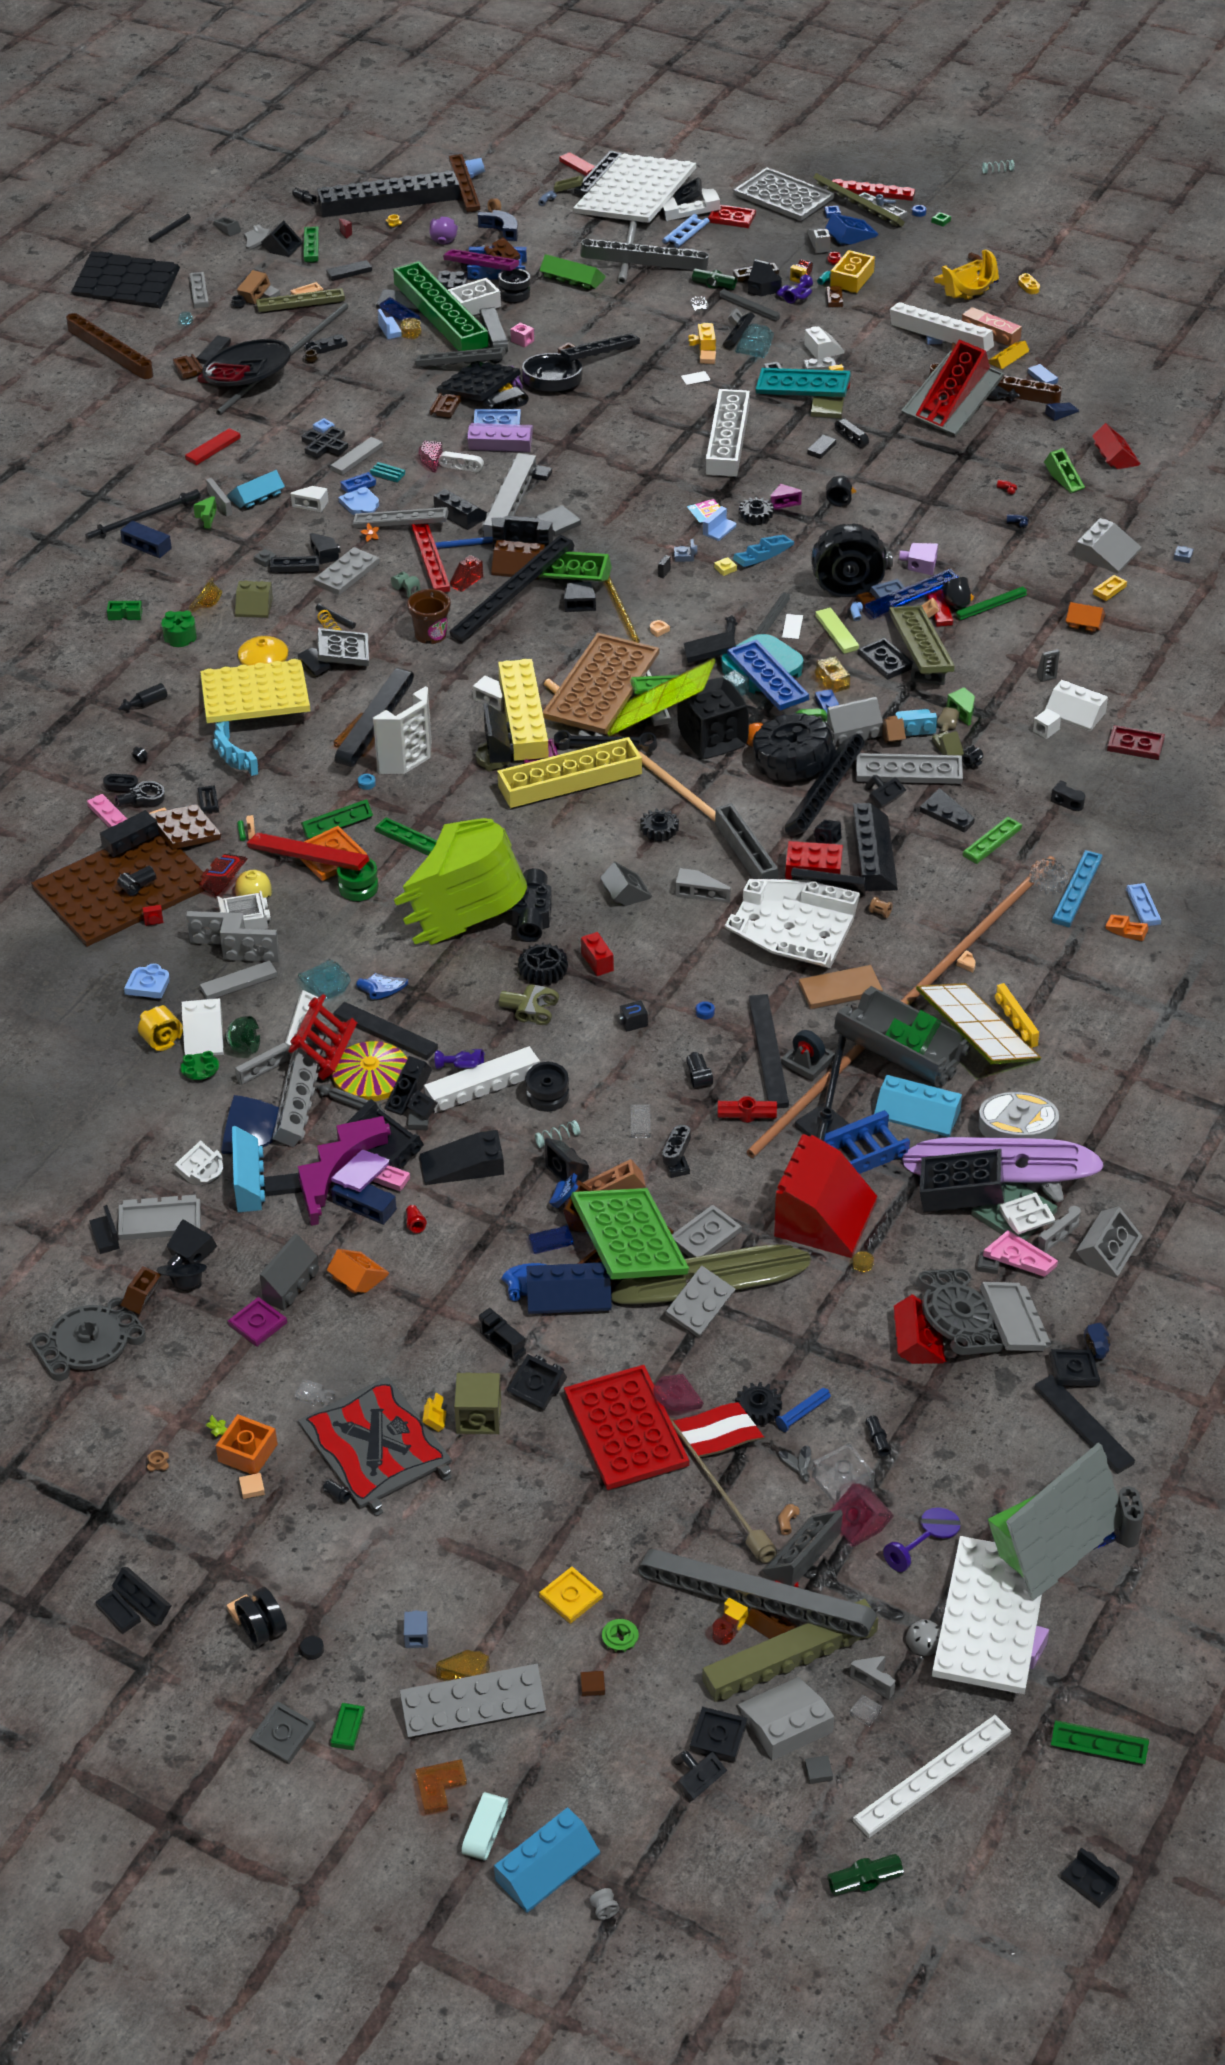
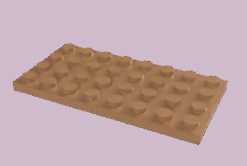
[543,633,659,734]

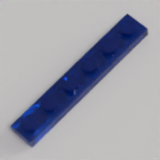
[865,569,958,618]

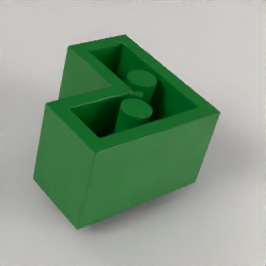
[885,1010,942,1055]

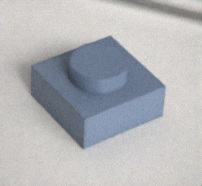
[1173,546,1194,563]

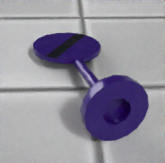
[883,1507,961,1572]

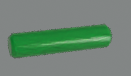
[237,820,246,841]

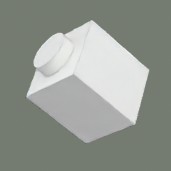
[1033,709,1061,739]

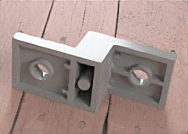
[186,911,280,962]

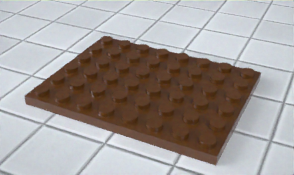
[31,833,213,947]

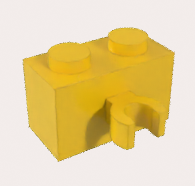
[688,323,716,355]

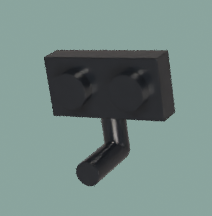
[865,775,906,809]
[673,1751,727,1801]

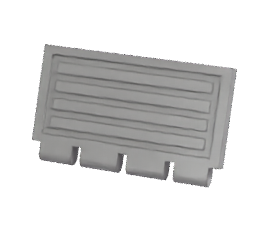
[118,1195,201,1240]
[980,1282,1051,1351]

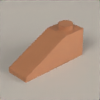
[583,1159,646,1191]

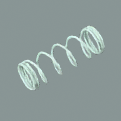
[982,160,1014,174]
[535,1120,580,1148]

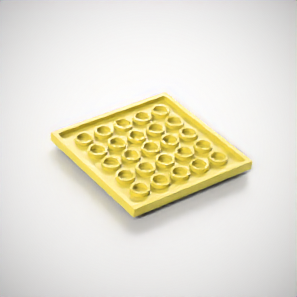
[200,659,310,723]

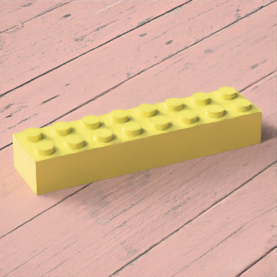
[498,659,549,761]
[497,737,642,808]

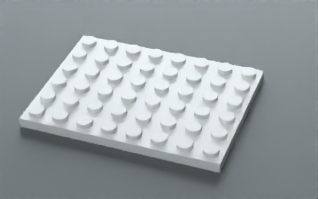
[573,154,696,223]

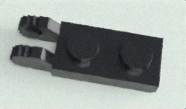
[304,334,348,354]

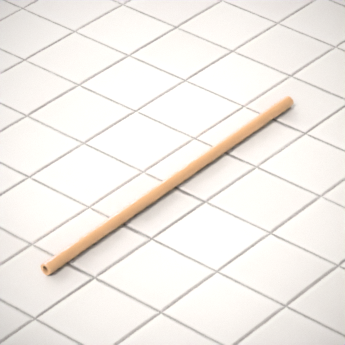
[544,679,715,822]

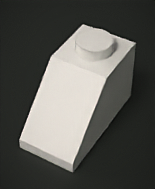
[291,486,328,512]
[473,676,503,711]

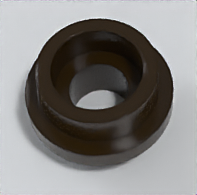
[303,349,319,363]

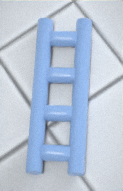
[662,214,709,248]

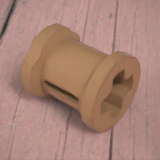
[869,897,893,918]

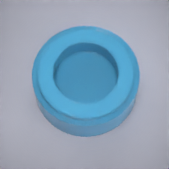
[358,774,376,790]

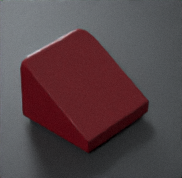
[339,218,352,239]

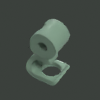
[391,572,421,598]

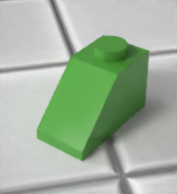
[947,687,975,726]

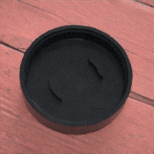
[522,353,582,391]

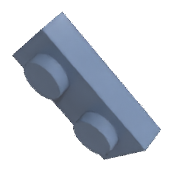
[870,579,907,602]

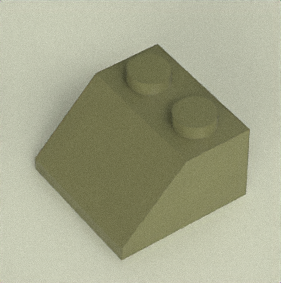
[235,580,273,618]

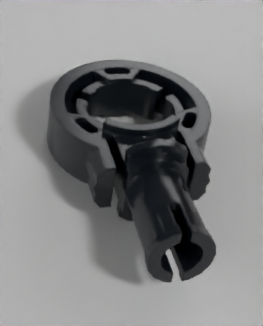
[114,781,165,807]

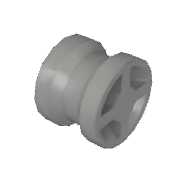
[590,1888,620,1920]

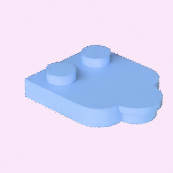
[338,486,379,515]
[124,964,170,998]

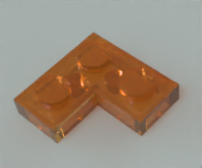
[415,1759,467,1815]

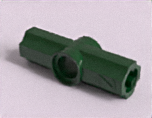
[692,269,737,290]
[827,1854,904,1896]

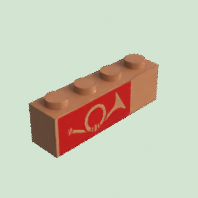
[962,307,1022,346]

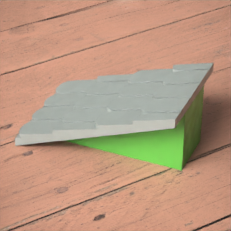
[988,1443,1122,1600]

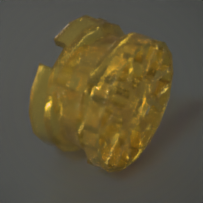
[400,318,422,339]

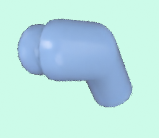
[850,602,863,621]

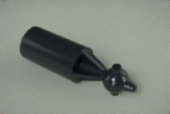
[987,386,1020,401]
[118,683,168,713]

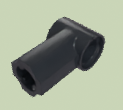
[117,865,157,896]
[686,1052,713,1088]

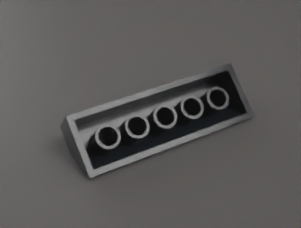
[852,803,898,891]

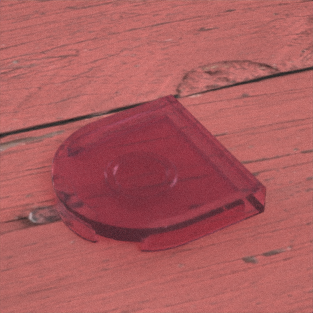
[653,1374,704,1411]

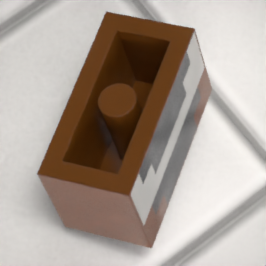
[121,1266,161,1314]

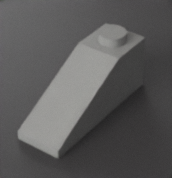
[676,868,731,903]

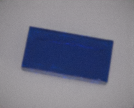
[528,1225,573,1254]

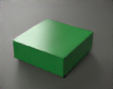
[931,212,951,227]

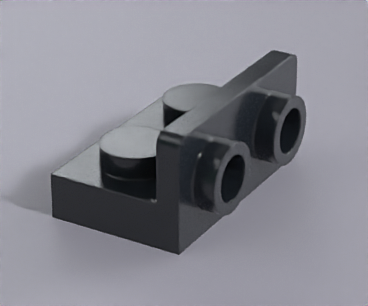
[1061,1847,1120,1909]

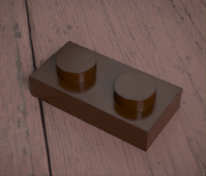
[826,286,843,307]

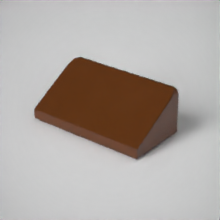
[746,1608,798,1639]

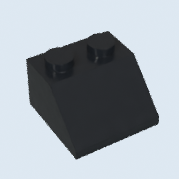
[261,220,303,257]
[545,1138,589,1182]

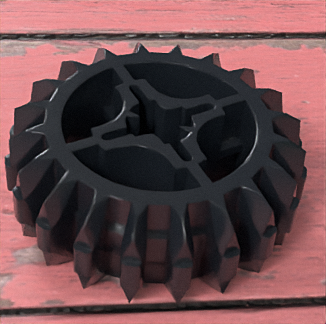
[518,943,568,986]

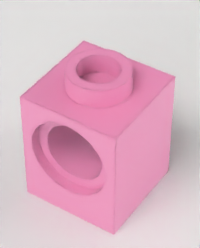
[510,323,534,348]

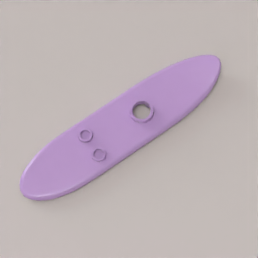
[903,1137,1103,1183]

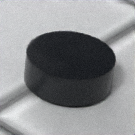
[301,1636,324,1660]

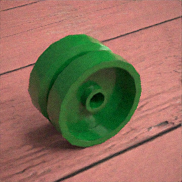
[337,858,379,901]

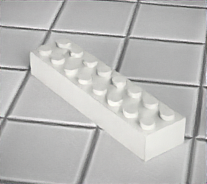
[706,389,750,477]

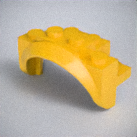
[934,249,999,299]

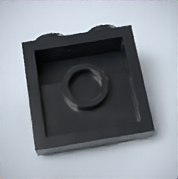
[507,1354,567,1410]

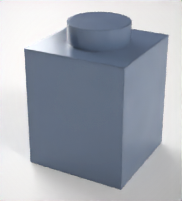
[404,1610,428,1648]

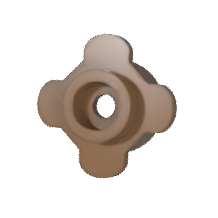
[147,1450,169,1471]

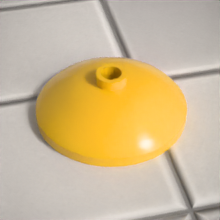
[238,636,288,666]

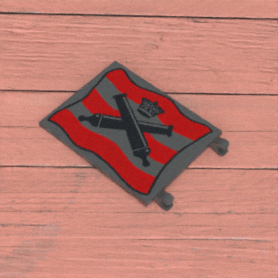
[298,1376,452,1516]

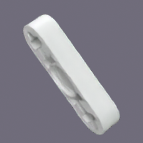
[438,451,484,472]

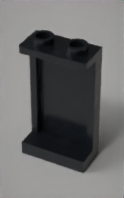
[347,1099,424,1169]

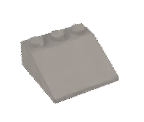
[1075,518,1142,574]
[738,1677,834,1761]

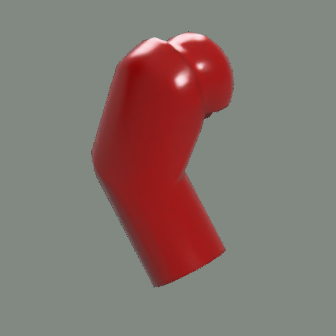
[997,480,1017,495]

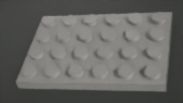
[734,167,834,221]

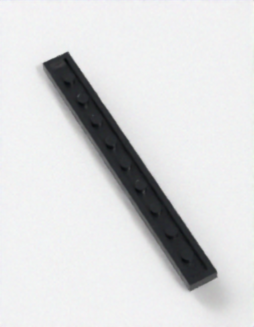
[449,534,573,642]

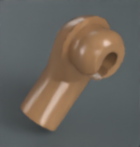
[778,1504,800,1535]

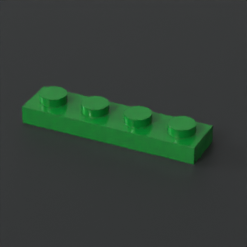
[304,226,319,263]
[301,799,373,839]
[1051,1720,1149,1764]

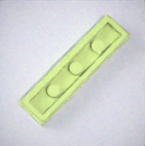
[815,608,859,654]

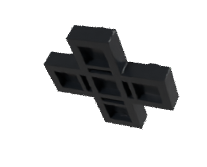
[301,426,348,458]

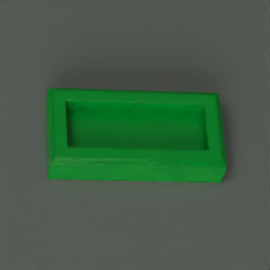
[330,1703,365,1751]

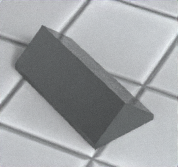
[763,1510,843,1587]

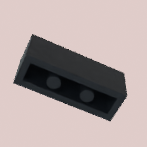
[100,810,159,857]

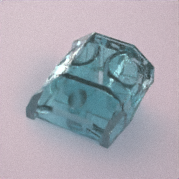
[736,324,774,358]
[298,959,351,999]

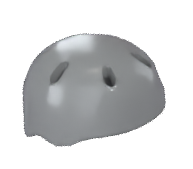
[906,1619,941,1656]

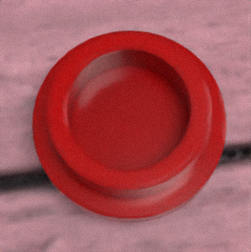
[827,252,842,265]

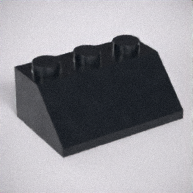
[433,489,487,530]
[483,703,514,763]

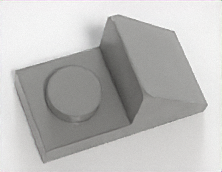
[850,1656,896,1700]

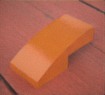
[1105,915,1148,941]

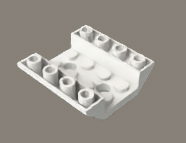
[373,686,432,774]

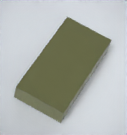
[554,175,583,192]

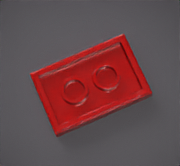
[708,205,756,228]

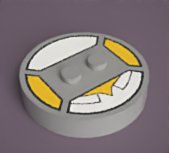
[979,1092,1059,1139]

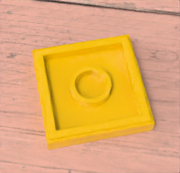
[539,1567,603,1624]

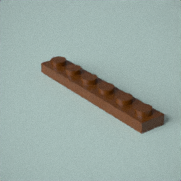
[449,154,480,212]

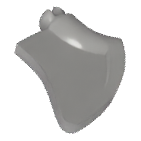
[244,224,271,250]

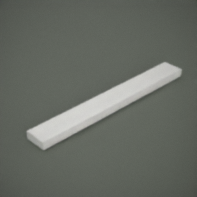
[853,1715,1011,1838]

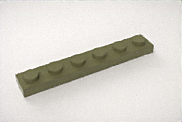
[256,288,345,312]

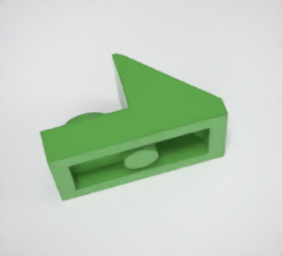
[193,496,217,528]

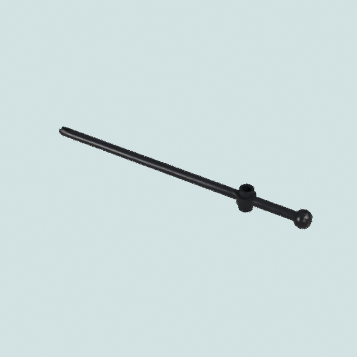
[817,1004,853,1141]

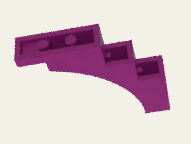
[298,1116,391,1226]

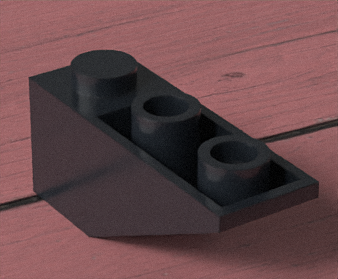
[385,1056,432,1115]

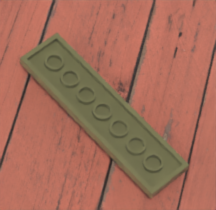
[889,605,955,675]

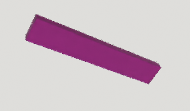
[443,249,519,271]

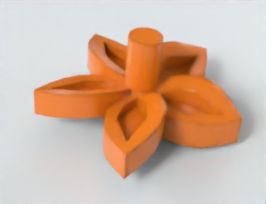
[361,523,379,542]

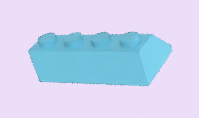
[874,1075,962,1137]
[232,1126,265,1212]

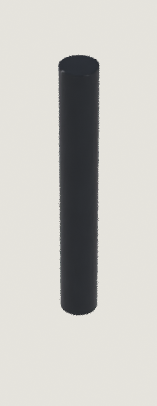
[316,604,356,629]

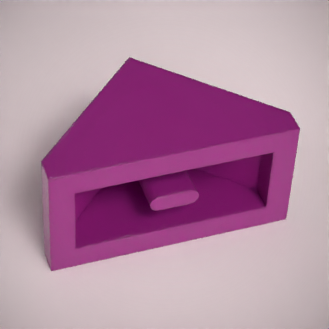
[770,484,802,510]

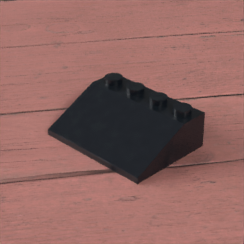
[920,1149,1005,1212]

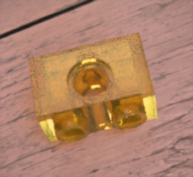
[815,656,850,693]

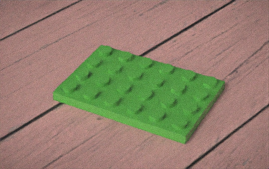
[571,1188,689,1279]

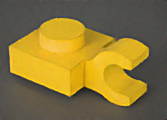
[422,1393,446,1432]

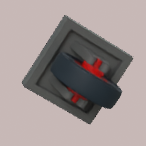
[781,1030,835,1081]

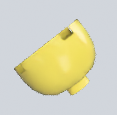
[235,870,272,898]

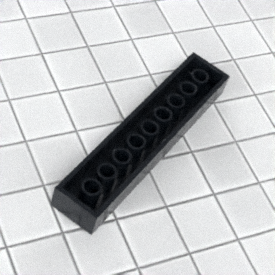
[317,170,460,218]

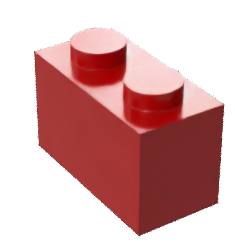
[581,932,614,976]

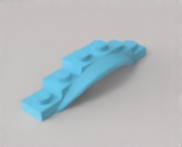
[213,721,258,776]

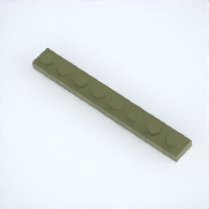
[813,173,905,227]

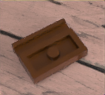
[173,354,203,379]
[430,393,461,418]

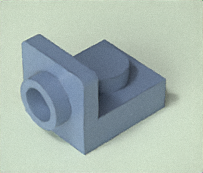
[674,539,697,562]

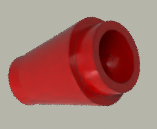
[406,1205,427,1233]

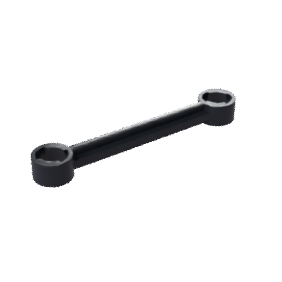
[554,730,657,752]

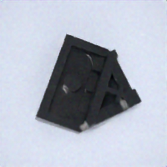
[297,648,333,676]

